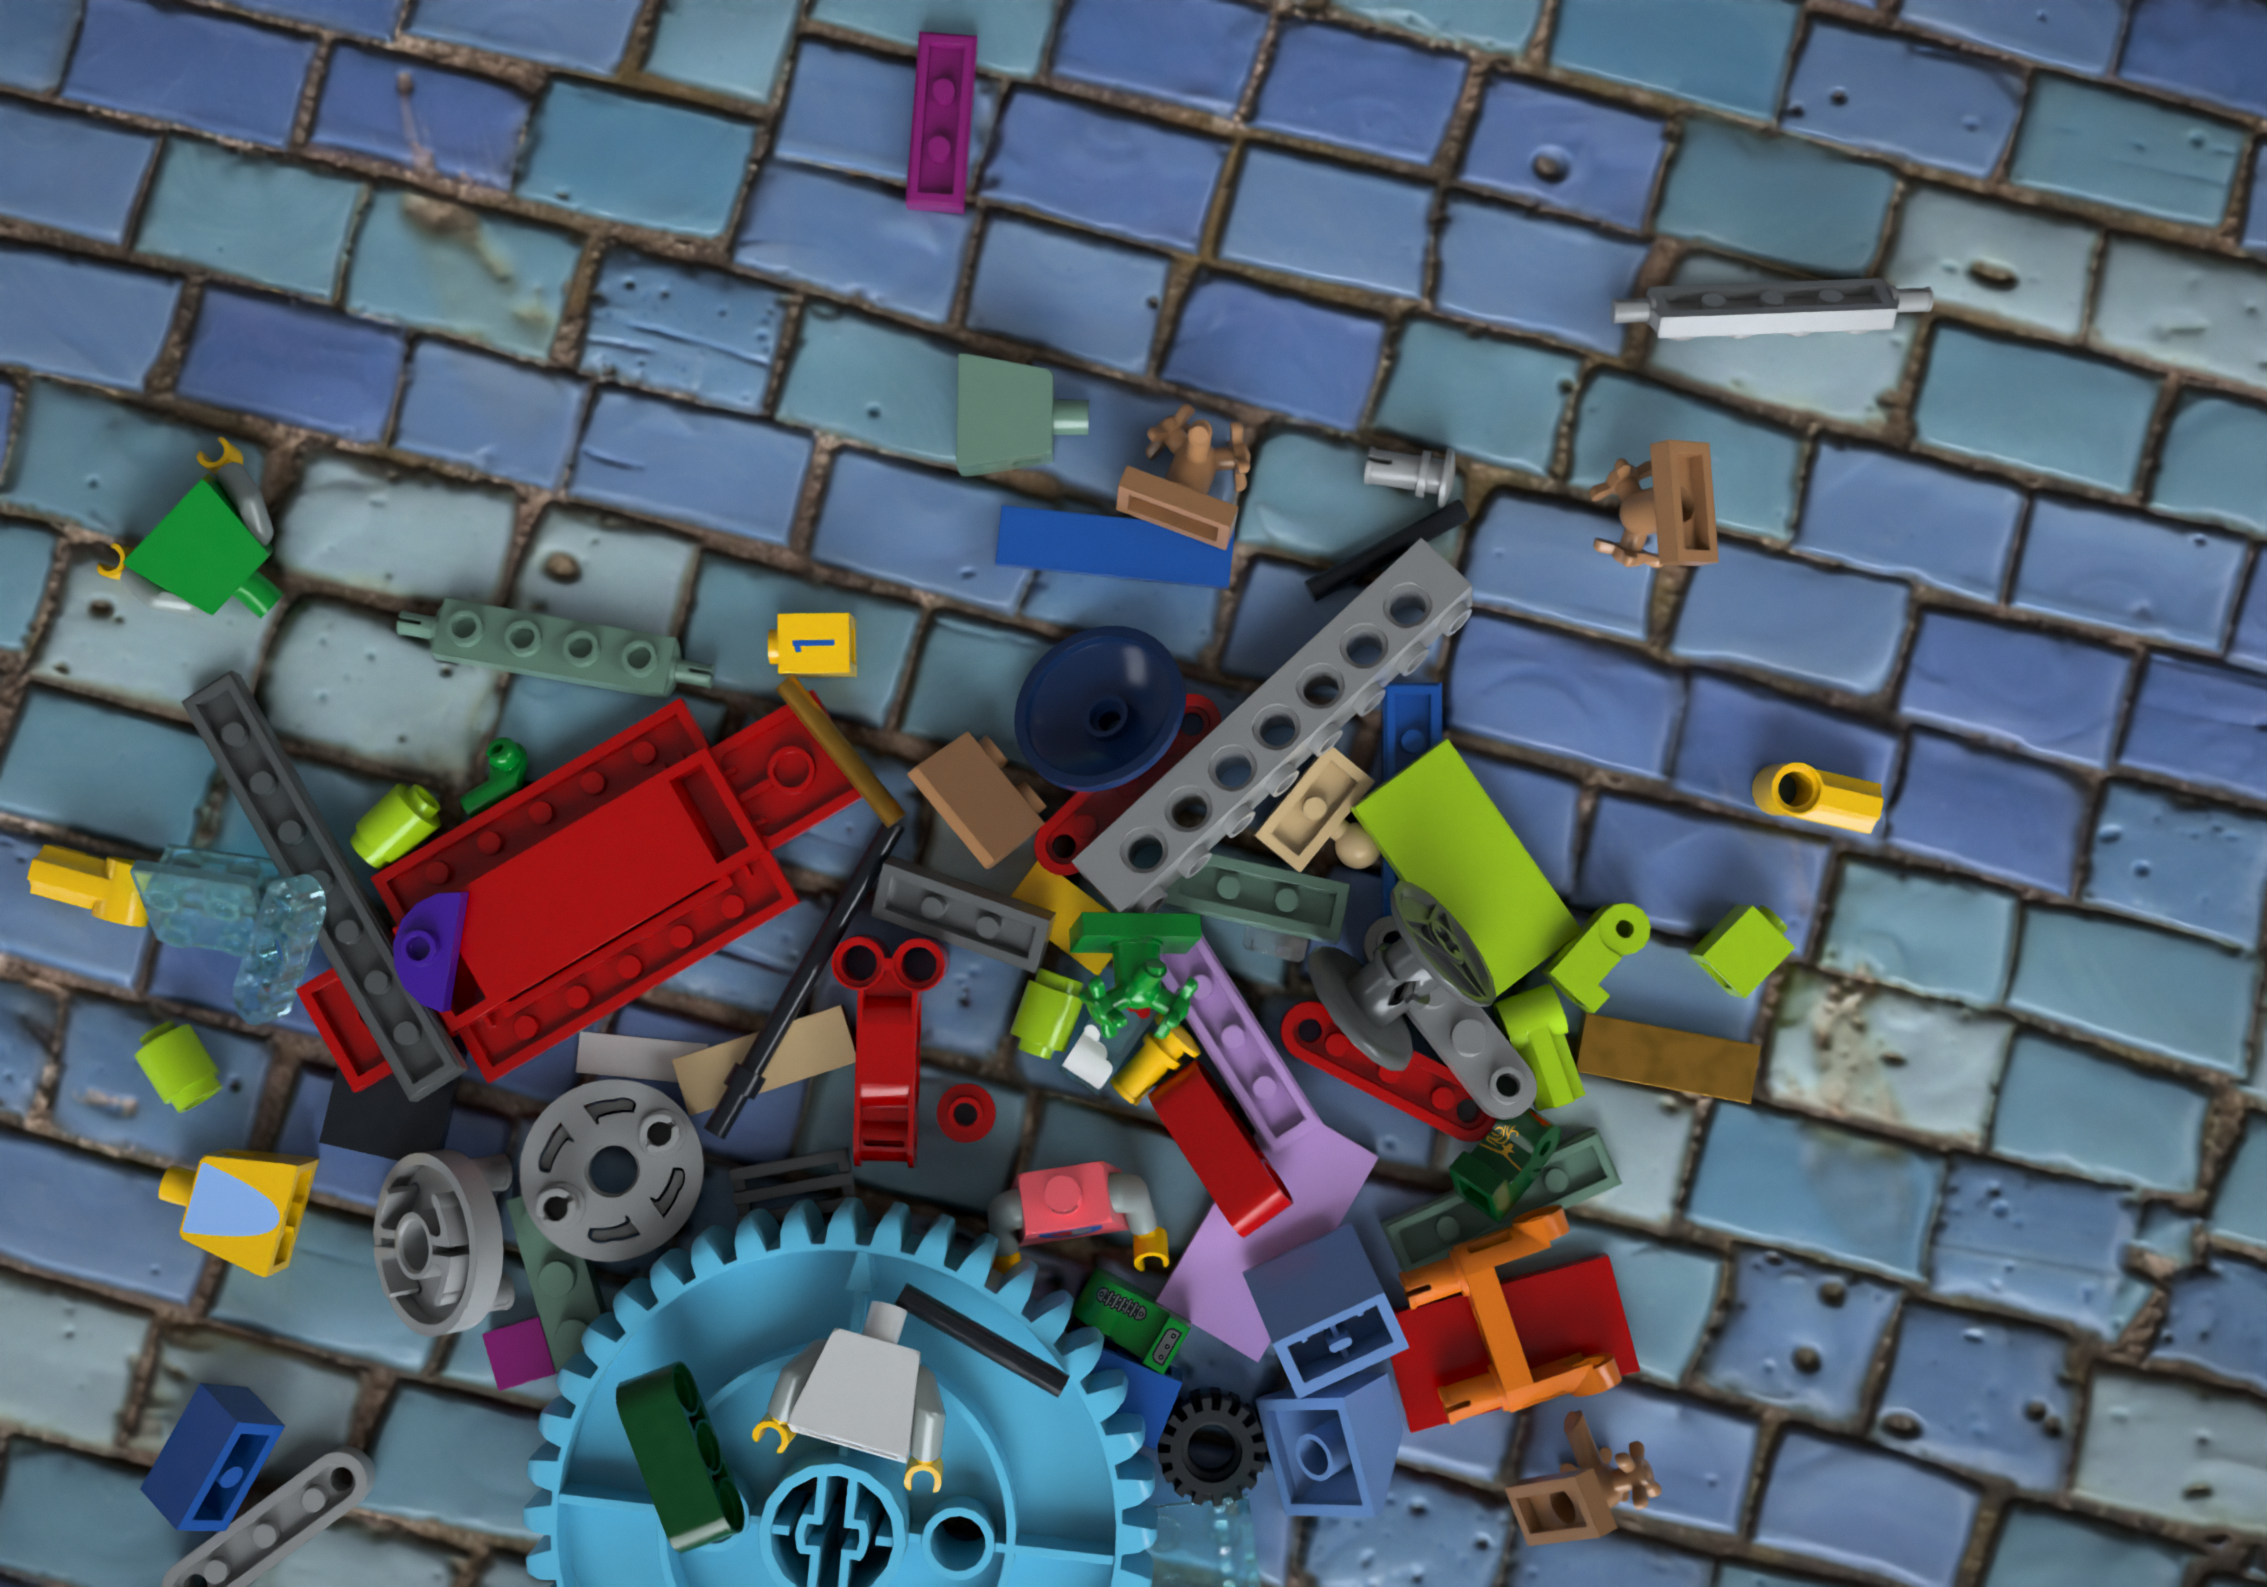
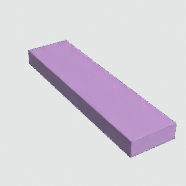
[1160,933,1322,1155]

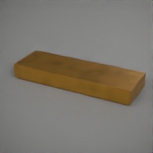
[1574,1012,1761,1104]

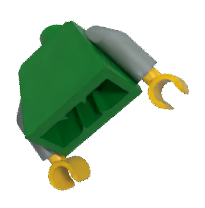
[97,437,284,619]

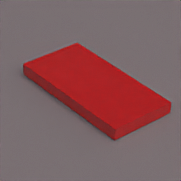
[1389,1252,1640,1433]

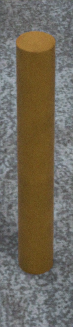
[776,675,906,828]

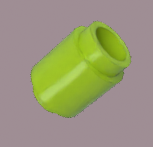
[350,784,441,870]
[1010,968,1084,1060]
[134,1021,223,1113]

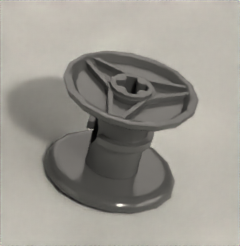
[1308,881,1496,1071]

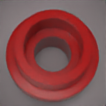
[936,1083,996,1143]

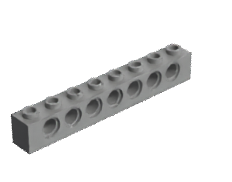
[1072,538,1472,913]

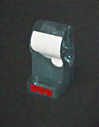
[1059,980,1158,1096]

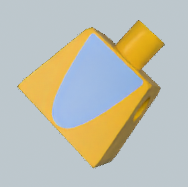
[158,1149,319,1277]

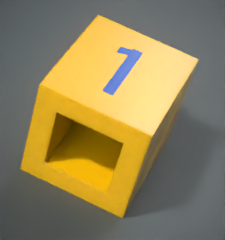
[768,613,857,678]

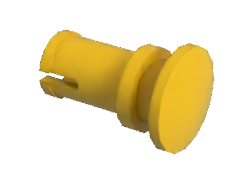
[1109,1013,1201,1106]

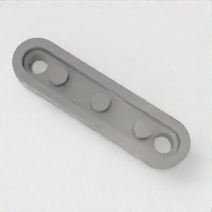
[1362,916,1537,1120]
[161,1446,375,1587]

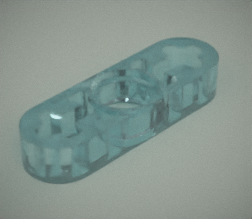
[233,874,326,1026]

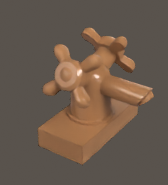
[1116,403,1250,551]
[1589,439,1719,568]
[1505,1410,1662,1546]

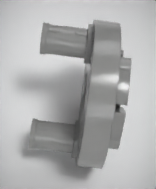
[519,1079,704,1262]
[373,1149,515,1337]

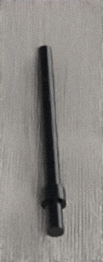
[704,822,905,1140]

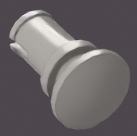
[1364,446,1456,507]

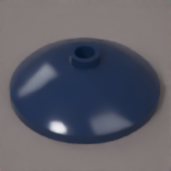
[1014,626,1186,792]

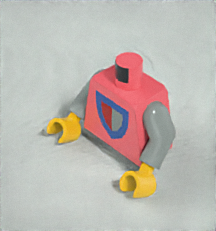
[988,1161,1169,1274]

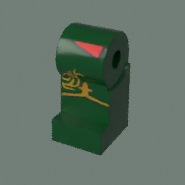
[1449,1107,1561,1223]

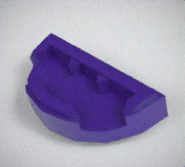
[393,891,469,1013]

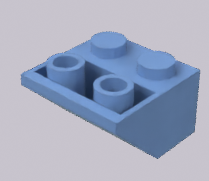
[1242,1222,1410,1399]

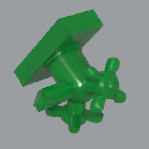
[1069,912,1202,1039]

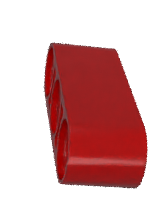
[1148,1059,1294,1238]

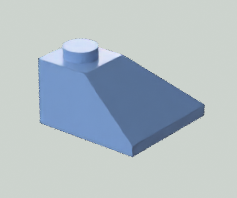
[1255,1373,1403,1517]

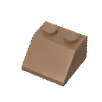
[907,731,1047,869]

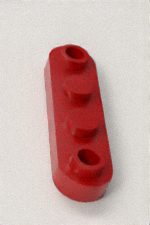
[1034,694,1222,876]
[1280,1000,1497,1142]

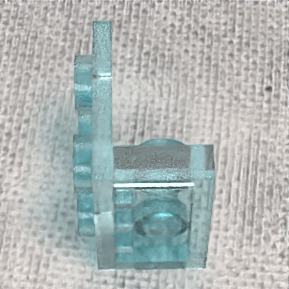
[1145,1493,1261,1587]

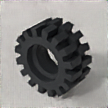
[1158,1387,1266,1507]

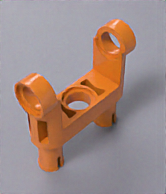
[1398,1205,1622,1425]

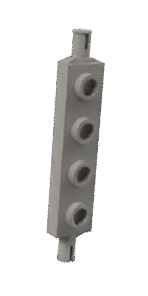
[1610,278,1933,341]

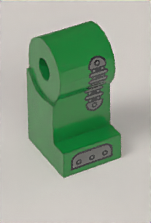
[1071,1268,1191,1375]

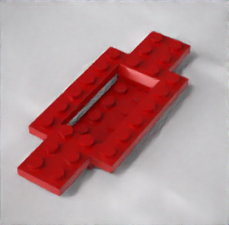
[295,689,863,1093]

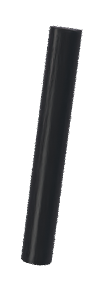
[1304,499,1470,602]
[894,1282,1070,1398]

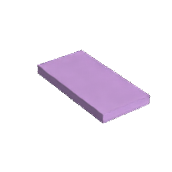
[1156,1122,1379,1362]

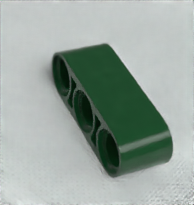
[616,1361,745,1554]

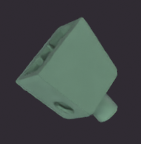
[956,354,1089,476]

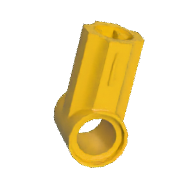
[1752,762,1884,834]
[27,844,163,927]

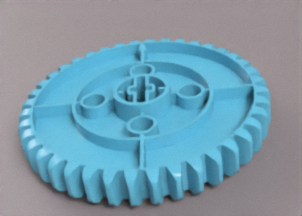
[523,1197,1158,1587]

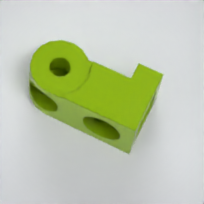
[1539,903,1651,1013]

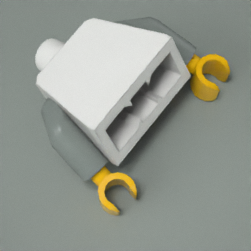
[752,1301,946,1493]

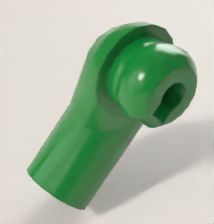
[460,737,528,819]

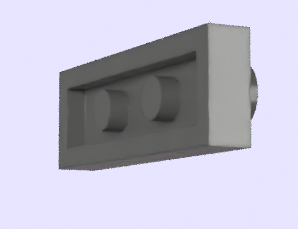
[871,855,1056,973]

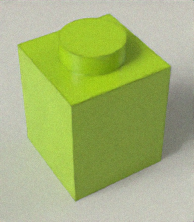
[1688,904,1796,998]

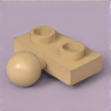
[1252,747,1381,873]

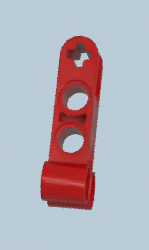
[831,934,950,1168]

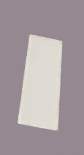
[576,1031,709,1083]

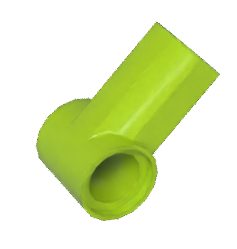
[1493,983,1586,1112]

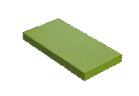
[1349,738,1582,998]

